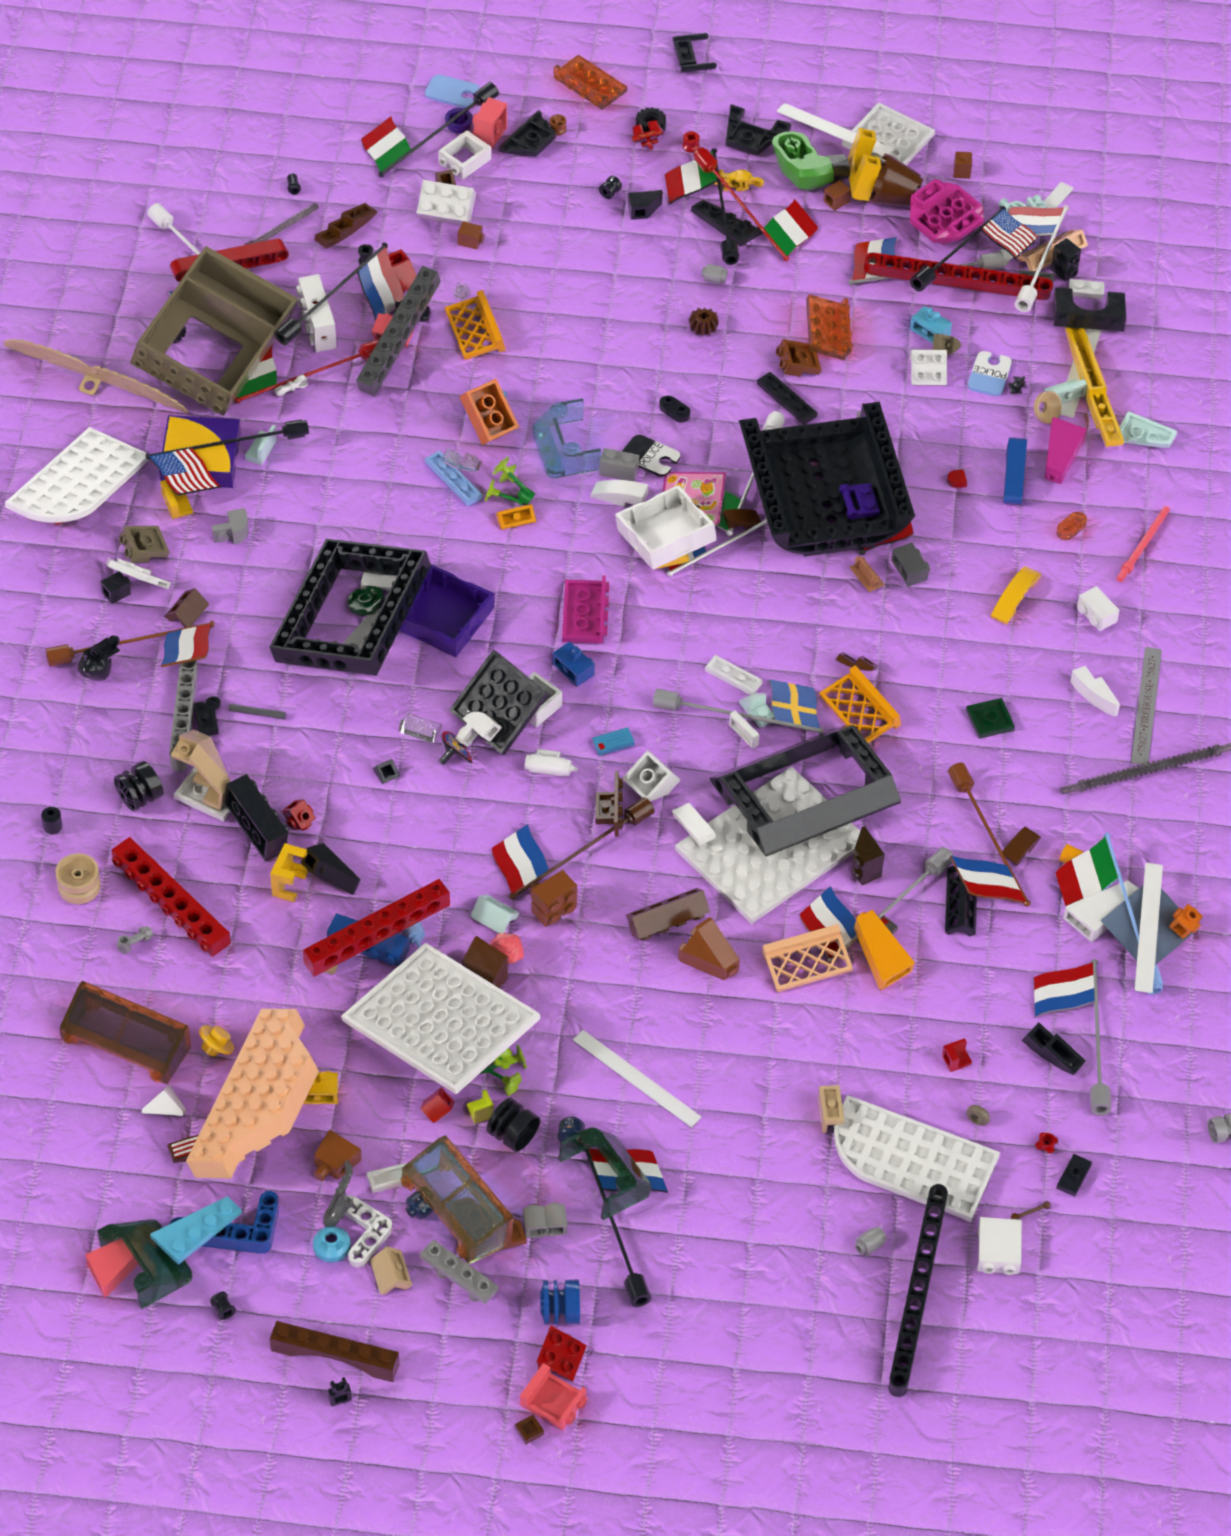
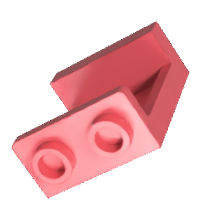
[520,1363,588,1430]

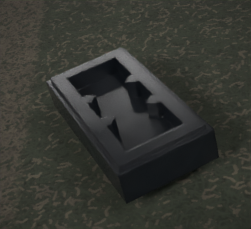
[1056,1154,1092,1197]

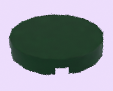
[348,586,385,615]

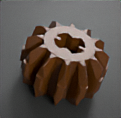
[689,307,719,337]

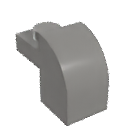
[212,508,249,545]

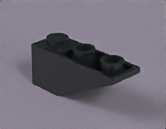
[301,843,361,895]

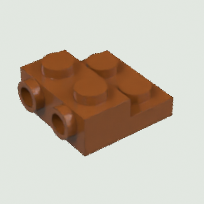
[776,339,822,377]

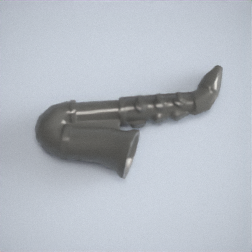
[323,1160,354,1227]

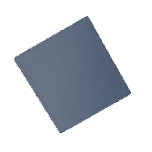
[1101,885,1193,965]

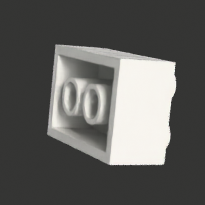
[417,180,476,225]

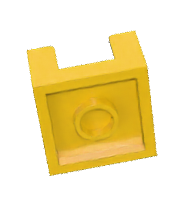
[270,843,308,902]

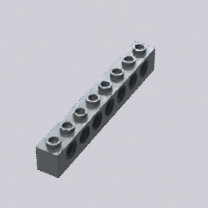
[356,265,441,396]

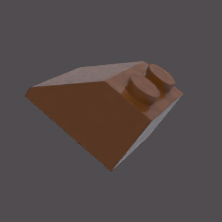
[462,936,508,988]

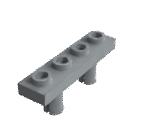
[420,1240,499,1305]

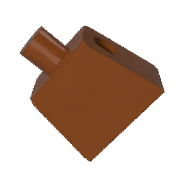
[313,1130,362,1181]

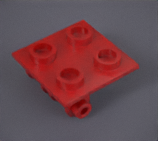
[536,1325,587,1382]

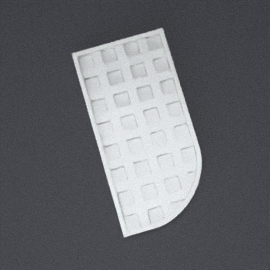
[5,427,149,523]
[834,1095,1000,1222]

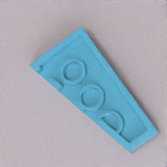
[150,1196,242,1265]

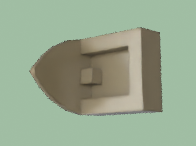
[933,334,962,354]

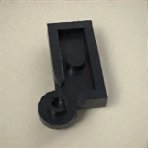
[194,696,221,736]

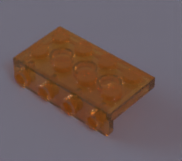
[553,54,627,110]
[806,294,853,360]

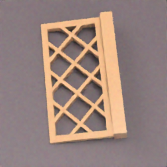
[762,924,853,992]

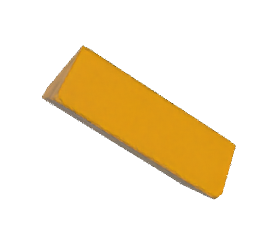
[496,504,537,530]

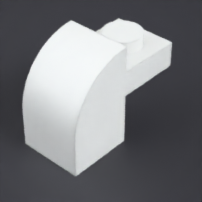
[455,712,502,747]

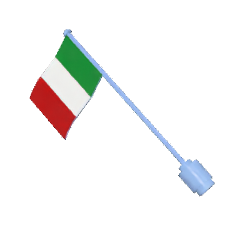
[1056,833,1163,995]

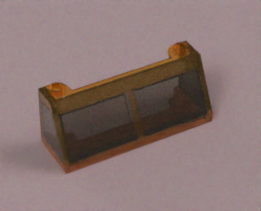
[59,980,191,1084]

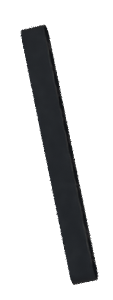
[889,1184,948,1397]

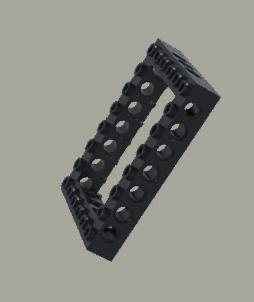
[269,538,431,676]

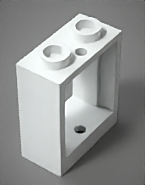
[438,130,491,180]

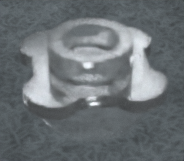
[454,282,471,301]

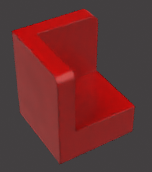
[942,1038,972,1072]
[420,1087,455,1123]

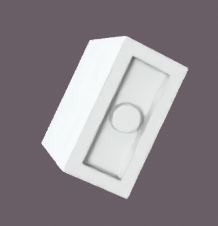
[977,1217,1022,1275]

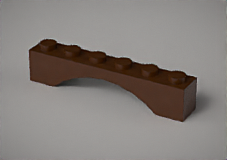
[270,1321,399,1382]

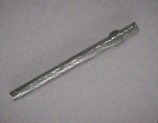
[245,203,319,245]

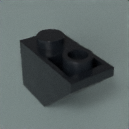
[628,190,663,220]

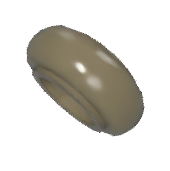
[966,1105,990,1126]

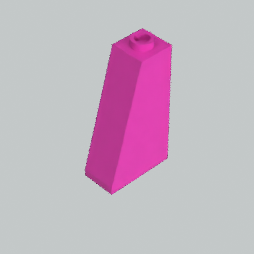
[1044,417,1087,484]

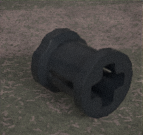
[358,244,373,265]
[210,1291,236,1320]

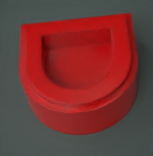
[947,469,967,488]

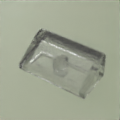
[399,713,442,743]

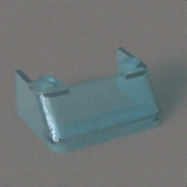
[532,398,601,478]

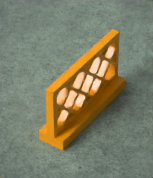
[444,290,506,360]
[819,665,901,743]

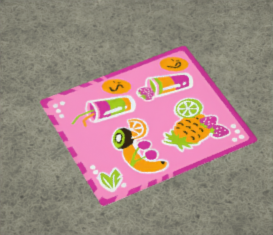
[663,472,726,524]

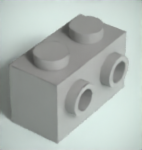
[599,448,639,482]

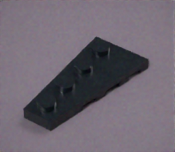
[691,200,763,247]

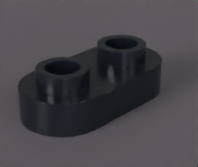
[659,395,690,423]

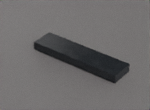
[757,372,818,425]

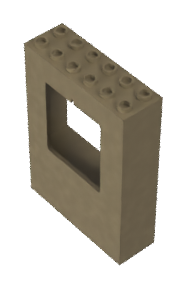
[130,246,298,416]

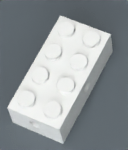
[296,274,336,352]

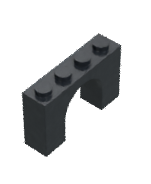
[1053,287,1126,332]

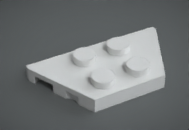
[106,557,171,590]

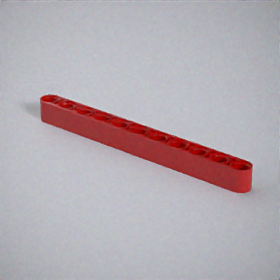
[864,252,1053,300]

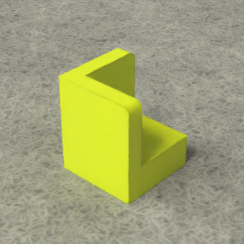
[467,1089,494,1124]

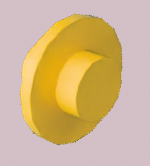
[199,1025,234,1057]

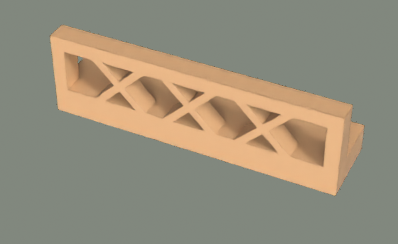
[1017,229,1088,271]

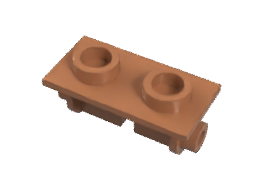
[849,556,885,592]

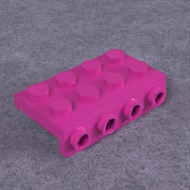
[562,575,609,644]

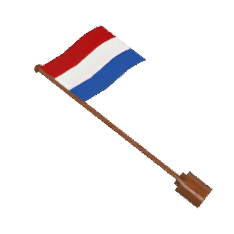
[45,620,215,667]
[948,762,1031,907]

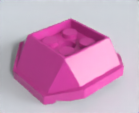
[910,179,984,245]

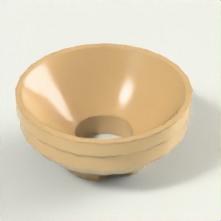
[1034,391,1062,424]

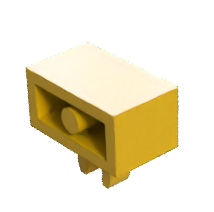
[303,1071,338,1104]

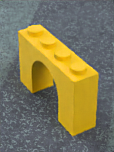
[847,128,881,201]

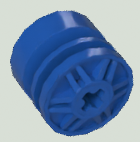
[540,1279,580,1325]

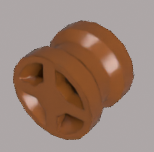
[550,114,566,136]

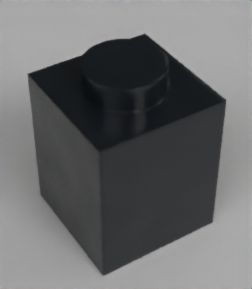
[101,571,131,604]

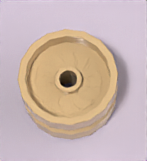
[55,853,101,904]

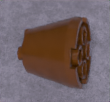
[868,153,923,207]

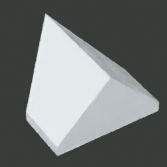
[142,1084,186,1116]

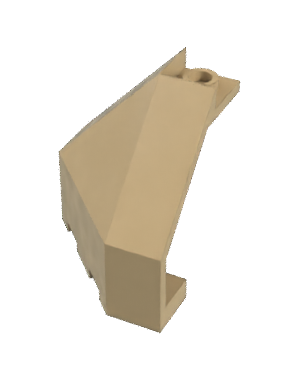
[171,730,230,811]

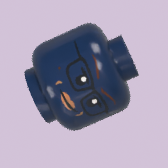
[558,1116,585,1148]
[405,1189,437,1220]

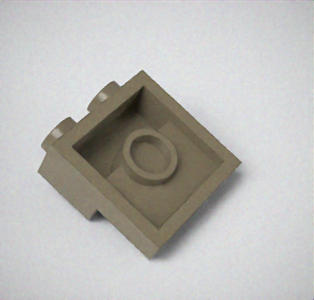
[119,526,169,563]

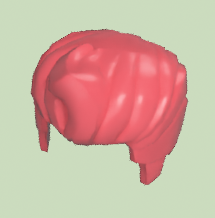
[490,932,524,964]

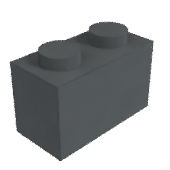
[891,543,930,587]

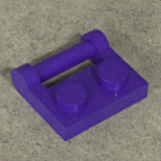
[839,483,880,520]

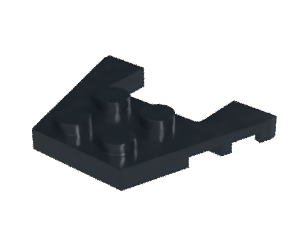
[726,104,791,156]

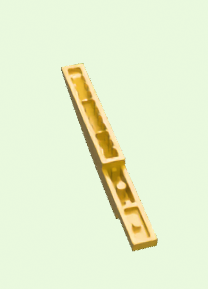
[1065,327,1124,447]

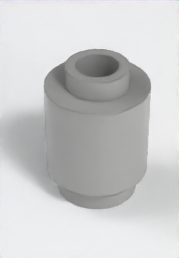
[701,264,728,284]
[855,1227,887,1256]

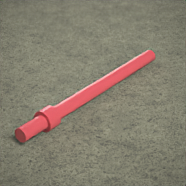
[1116,506,1170,582]

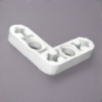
[344,1195,392,1268]

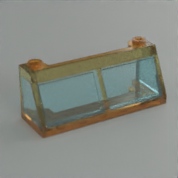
[400,1135,514,1265]

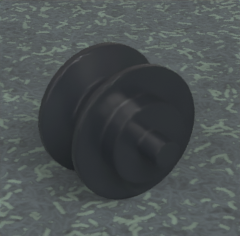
[1008,376,1027,394]

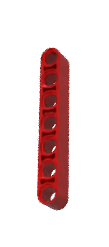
[170,238,289,282]

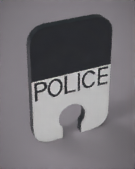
[622,435,680,477]

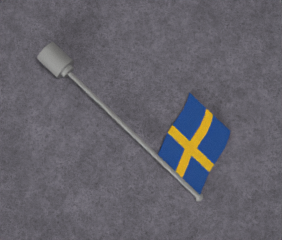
[653,679,823,734]

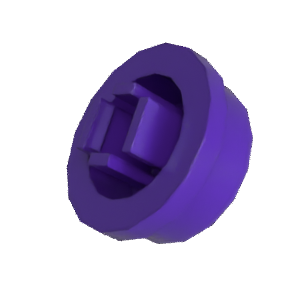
[445,108,473,134]

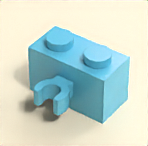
[910,306,952,343]

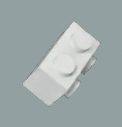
[1077,586,1120,631]

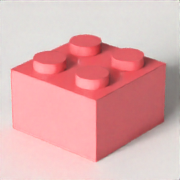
[473,97,507,149]

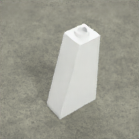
[1063,880,1139,942]

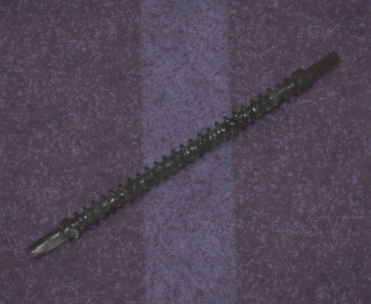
[1060,743,1231,795]

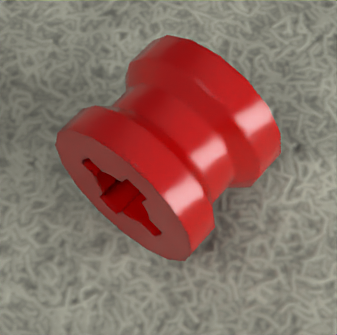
[683,131,700,153]

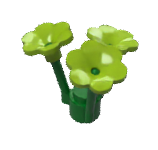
[485,456,536,506]

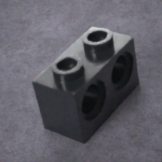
[1051,238,1081,281]

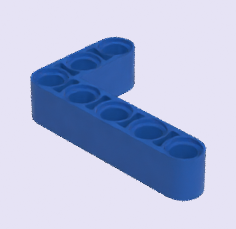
[169,1191,279,1254]

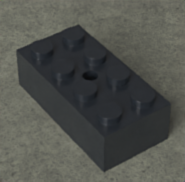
[224,774,289,862]

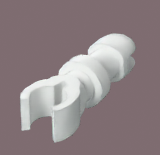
[274,375,308,396]

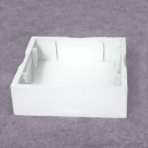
[615,485,717,570]

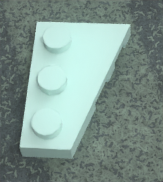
[1119,411,1177,448]

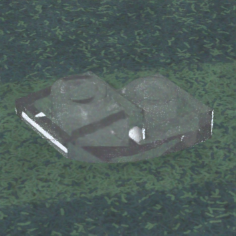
[441,448,482,472]

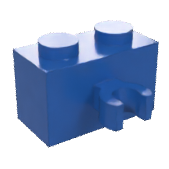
[553,641,595,687]

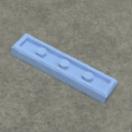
[425,450,483,506]

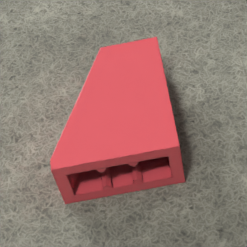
[85,1234,143,1297]

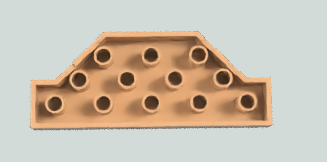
[186,1009,319,1179]

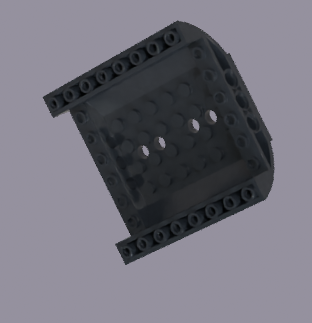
[739,401,915,557]

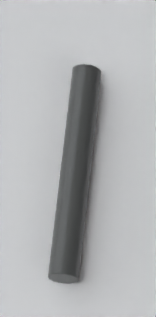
[229,703,286,720]

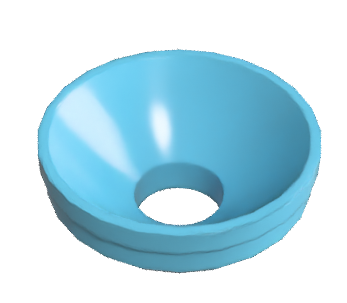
[313,1226,351,1262]

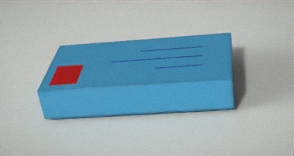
[592,727,635,756]

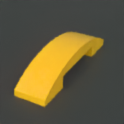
[991,566,1041,624]

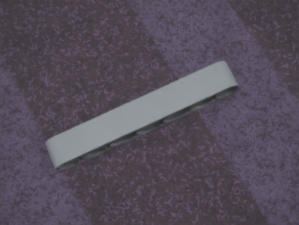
[169,660,198,772]

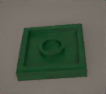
[966,698,1015,739]

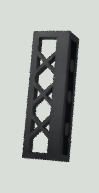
[945,866,977,937]

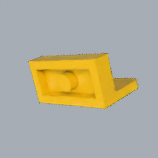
[160,480,193,519]

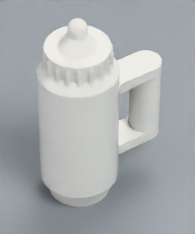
[525,749,578,777]

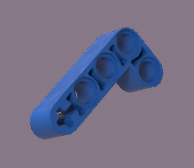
[1003,437,1027,505]

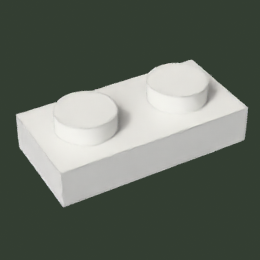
[1069,279,1104,300]

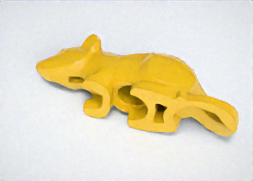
[712,169,764,191]

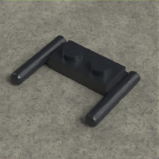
[672,33,717,73]

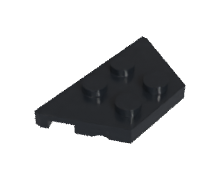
[499,110,556,157]

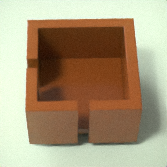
[531,870,577,927]

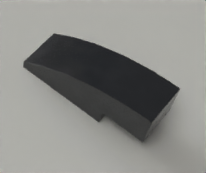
[1021,1022,1086,1075]

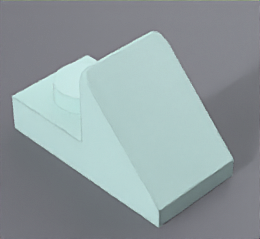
[739,693,775,728]

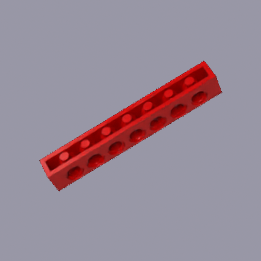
[111,837,231,957]
[303,879,450,977]

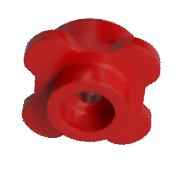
[1035,1132,1058,1154]

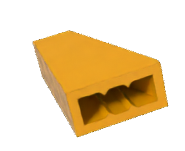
[854,910,915,991]

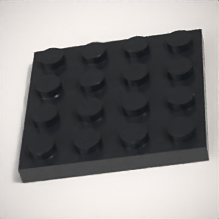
[449,649,549,755]

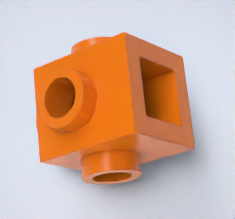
[1168,904,1203,939]

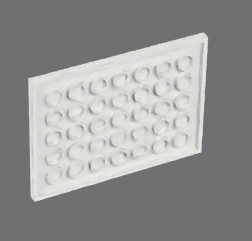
[675,766,860,924]
[341,943,541,1094]

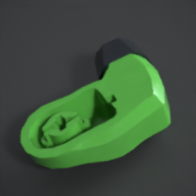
[772,131,850,191]

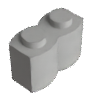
[523,1202,568,1238]

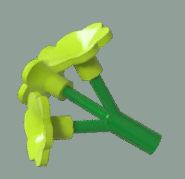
[480,1044,527,1096]

